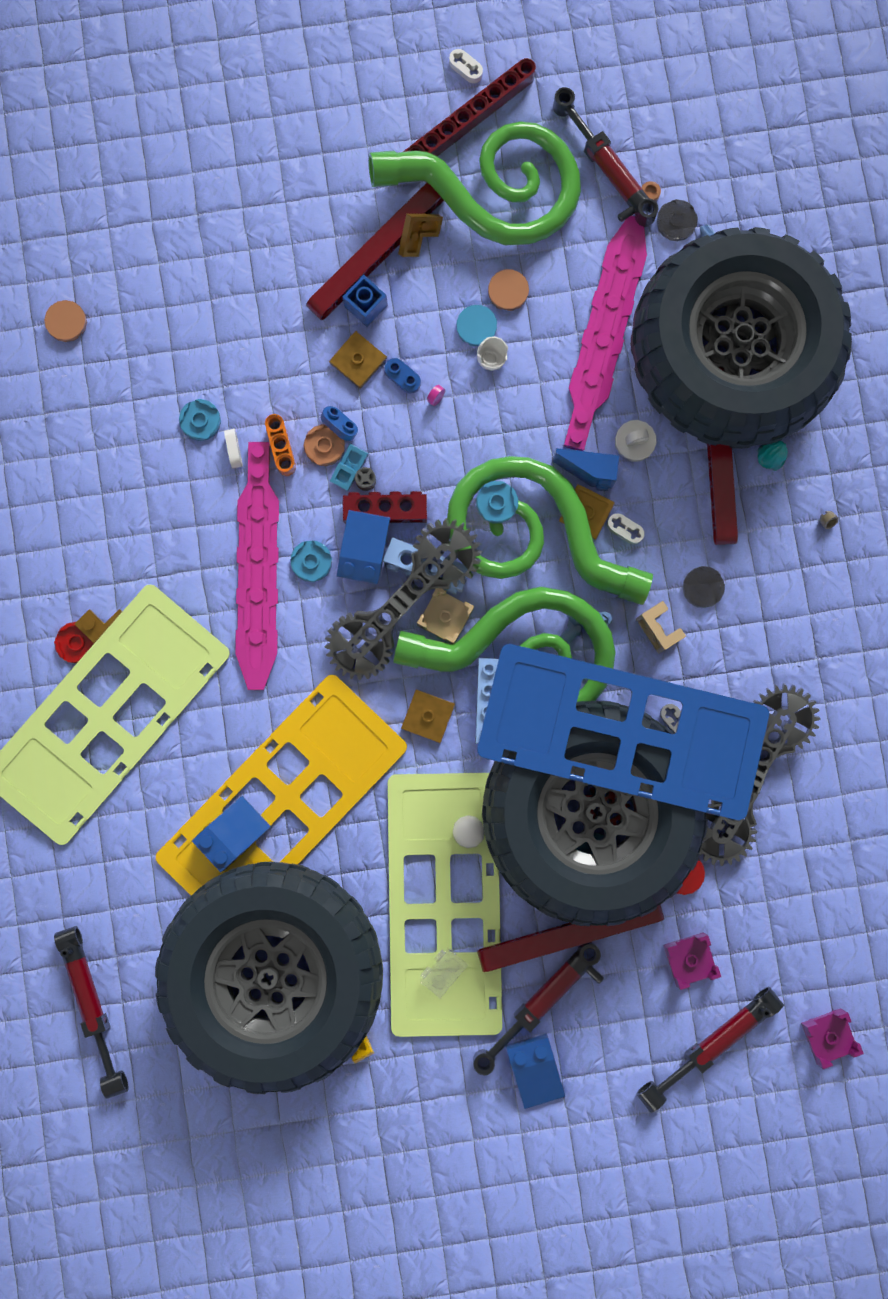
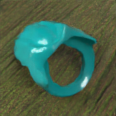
[757,441,788,471]

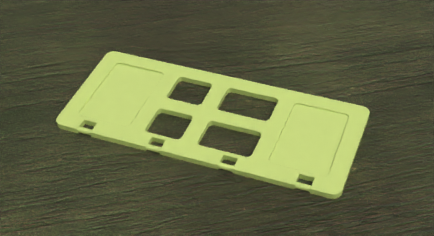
[0,585,230,845]
[388,773,502,1037]

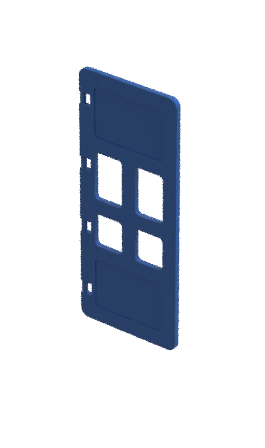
[477,644,769,820]

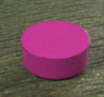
[427,385,445,406]

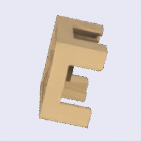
[417,588,474,644]
[636,601,686,654]

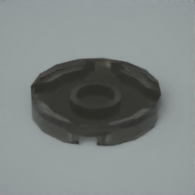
[656,199,698,241]
[682,566,725,608]

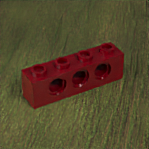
[343,491,427,524]

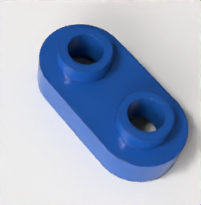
[385,358,421,394]
[320,406,358,441]

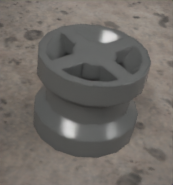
[355,467,376,491]

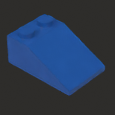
[552,448,619,491]
[336,510,390,584]
[192,796,271,872]
[506,1033,566,1109]

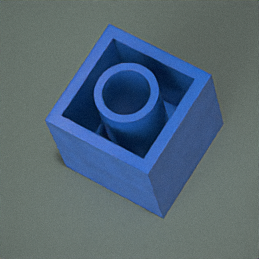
[343,275,388,327]

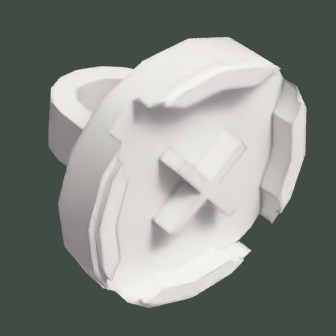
[615,420,657,462]

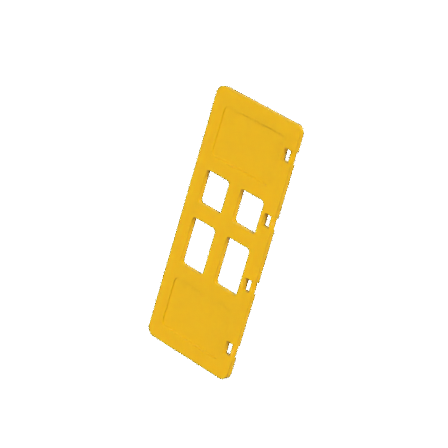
[156,675,407,895]

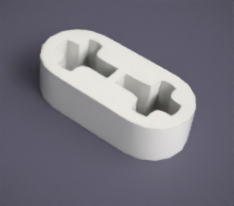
[449,49,483,84]
[224,429,243,469]
[607,513,644,544]

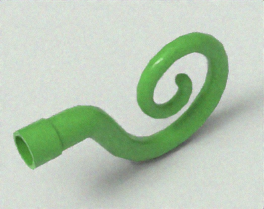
[368,121,581,246]
[447,456,653,605]
[393,587,616,702]

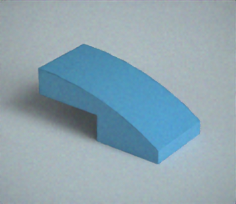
[330,444,369,491]

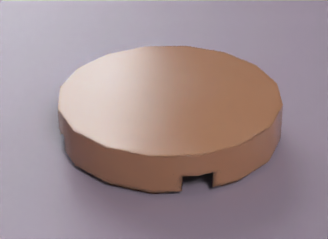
[488,269,529,311]
[44,300,87,342]
[304,424,345,466]

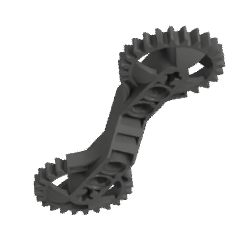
[324,518,482,680]
[699,683,821,866]

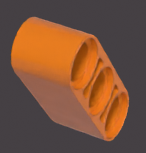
[265,414,296,476]

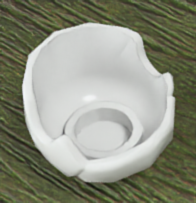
[477,336,508,371]
[453,815,485,848]

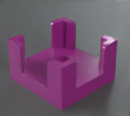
[663,932,721,990]
[801,1008,864,1069]

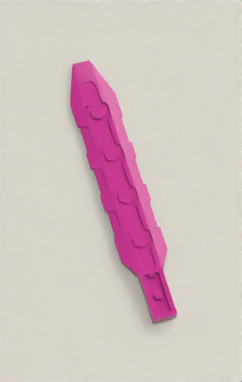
[563,216,647,451]
[235,442,279,690]

